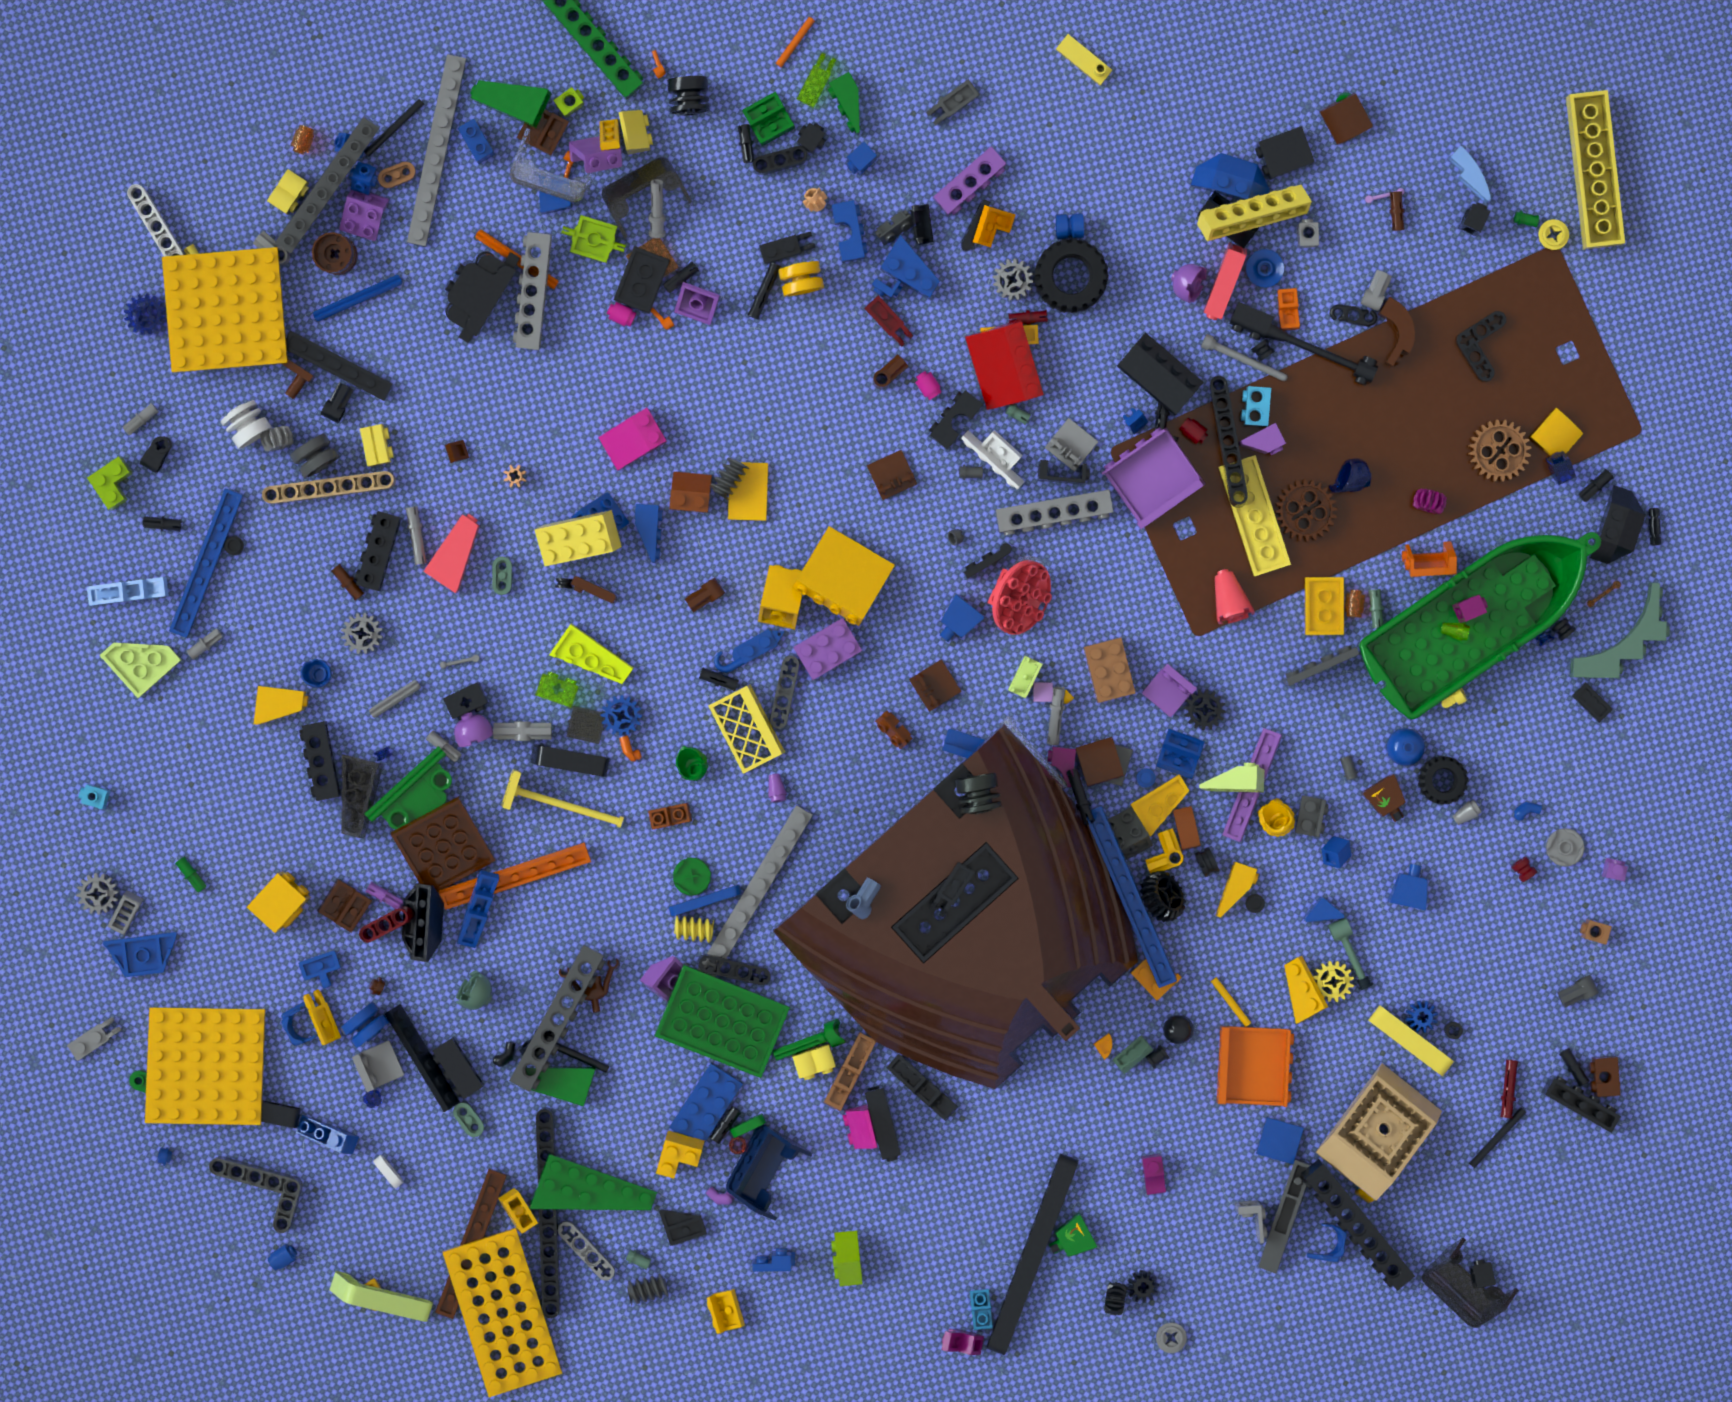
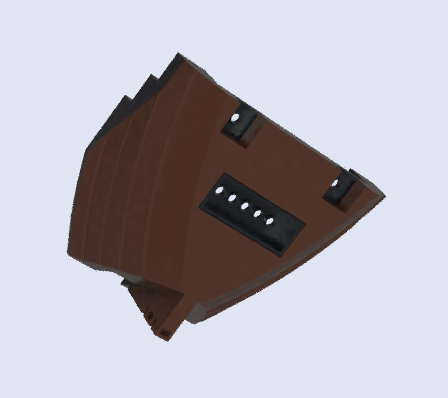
[773,723,1138,1089]

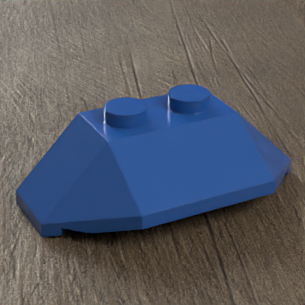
[1191,153,1270,200]

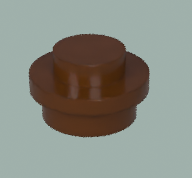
[369,977,385,996]

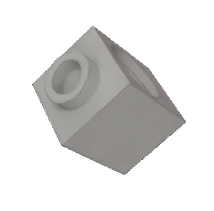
[1297,219,1319,248]

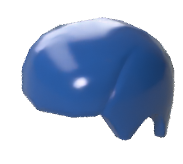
[300,659,332,688]

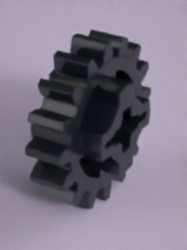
[1184,689,1226,731]

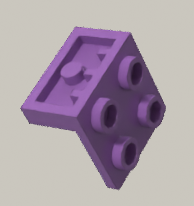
[339,190,389,241]
[1142,664,1197,717]

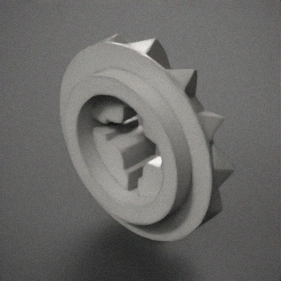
[1156,1322,1187,1353]

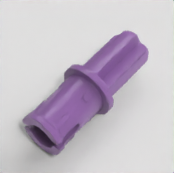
[365,881,403,909]

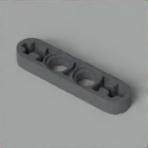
[770,656,799,729]

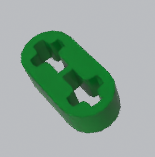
[730,1113,766,1138]

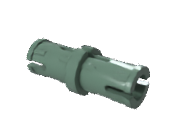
[1368,589,1384,629]

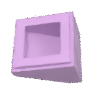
[1033,682,1053,702]

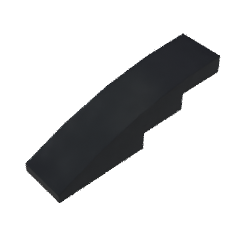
[886,1054,958,1121]

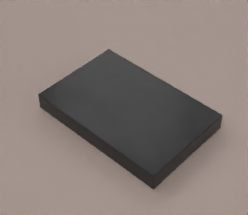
[613,246,670,314]

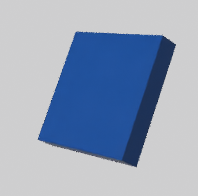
[1256,1117,1304,1164]

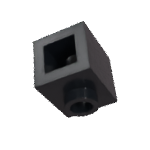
[797,123,826,155]

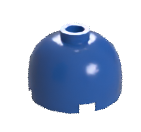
[1386,728,1425,766]

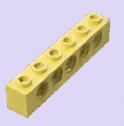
[1197,185,1312,241]

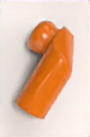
[619,736,642,762]

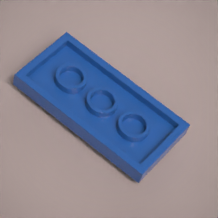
[669,1063,743,1143]

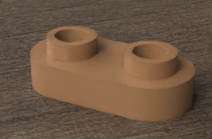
[378,162,416,189]

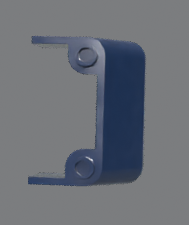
[726,1125,813,1221]

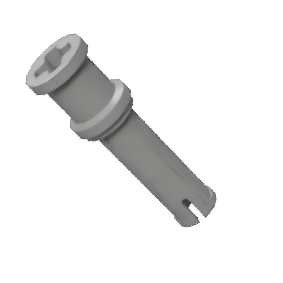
[648,179,666,238]

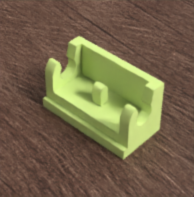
[1008,656,1043,699]

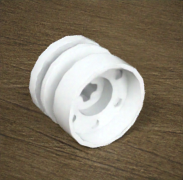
[220,400,272,450]

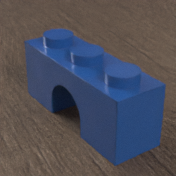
[831,200,868,263]

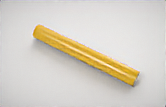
[1210,977,1251,1027]

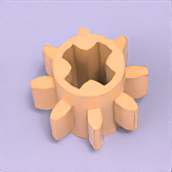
[803,188,828,212]
[504,465,527,488]

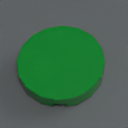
[673,858,711,895]

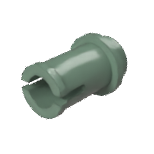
[1005,404,1031,425]
[626,1249,651,1270]

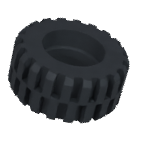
[1034,238,1109,313]

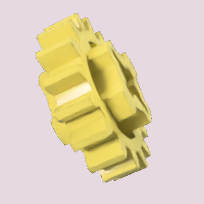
[1313,961,1354,1002]

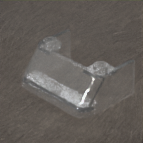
[510,128,596,202]

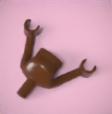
[559,958,620,1013]

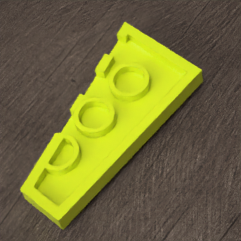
[549,623,634,684]

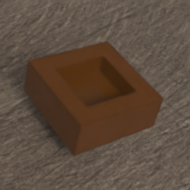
[445,440,469,463]

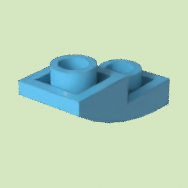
[970,1289,993,1331]

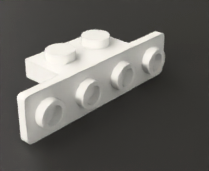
[961,430,1025,489]

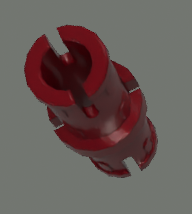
[1008,310,1048,325]

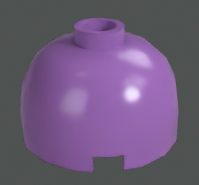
[1171,264,1207,303]
[454,712,493,747]

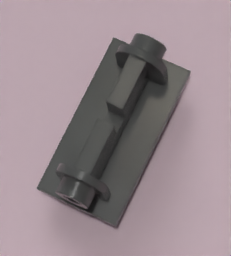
[874,210,914,246]

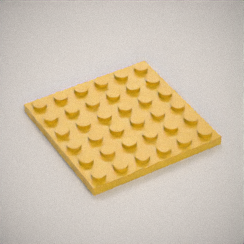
[162,247,288,373]
[145,1008,266,1125]

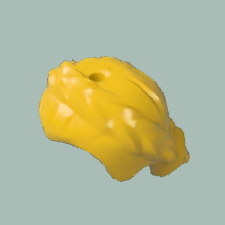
[1257,798,1295,837]

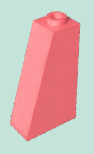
[1204,242,1247,320]
[423,514,480,593]

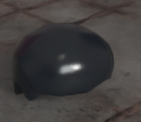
[1163,1015,1194,1044]

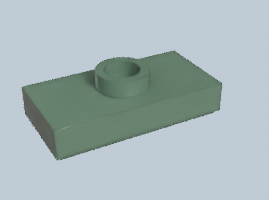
[1112,1035,1154,1075]

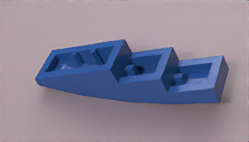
[457,870,499,948]

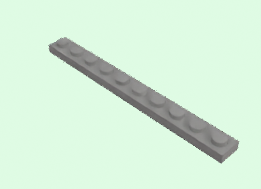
[407,54,467,247]
[697,805,813,977]

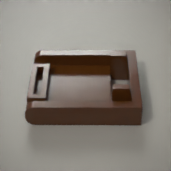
[571,576,617,603]

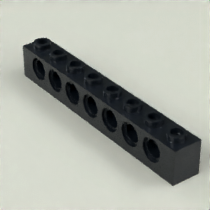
[1301,1159,1415,1291]

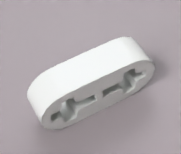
[373,1155,404,1189]

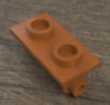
[875,711,913,749]

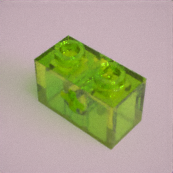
[535,671,580,708]

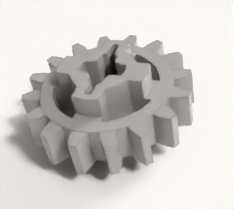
[992,258,1035,300]
[341,613,383,654]
[76,873,119,915]

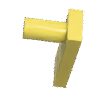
[1056,34,1112,86]

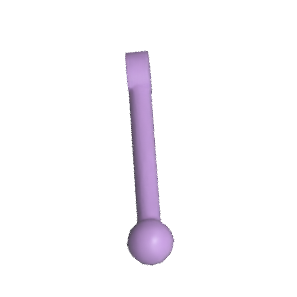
[1365,188,1404,203]

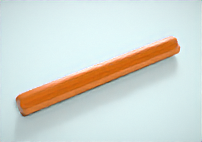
[475,229,559,289]

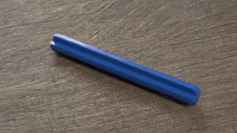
[313,275,403,321]

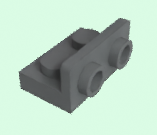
[1295,795,1328,837]

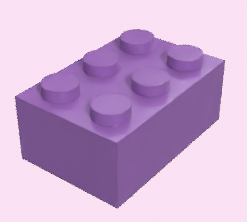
[793,618,862,680]

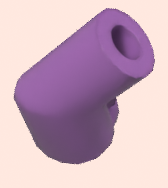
[705,1186,735,1205]

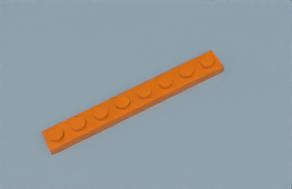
[439,842,591,910]

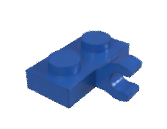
[298,950,341,988]

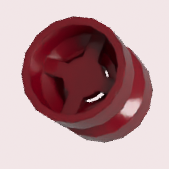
[1511,856,1538,883]

